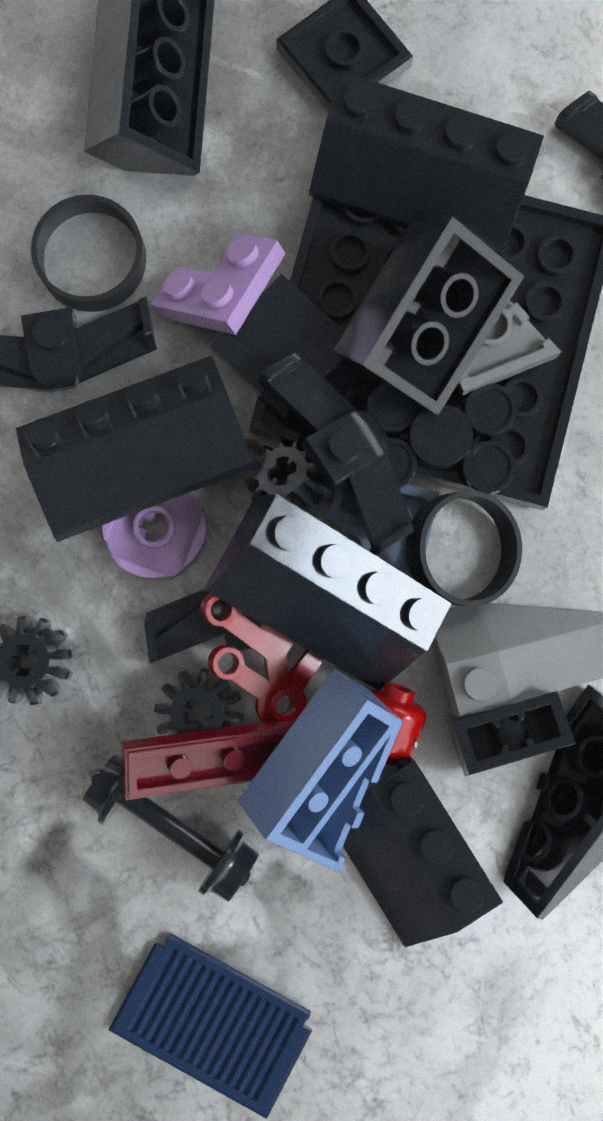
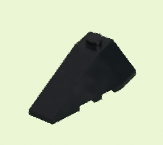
[503,684,603,920]

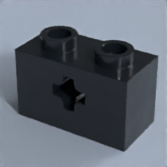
[449,691,576,776]

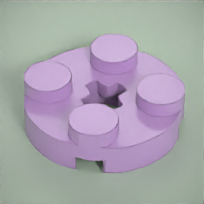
[102,492,207,580]

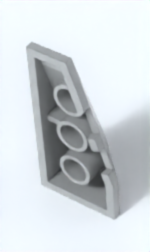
[432,603,603,717]

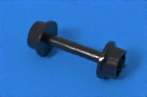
[83,754,259,902]

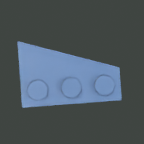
[237,669,403,872]

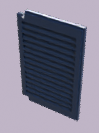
[109,933,312,1119]

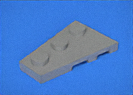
[457,300,561,397]

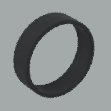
[31,195,146,312]
[406,490,522,606]

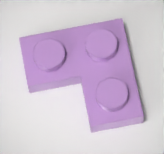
[150,233,285,335]

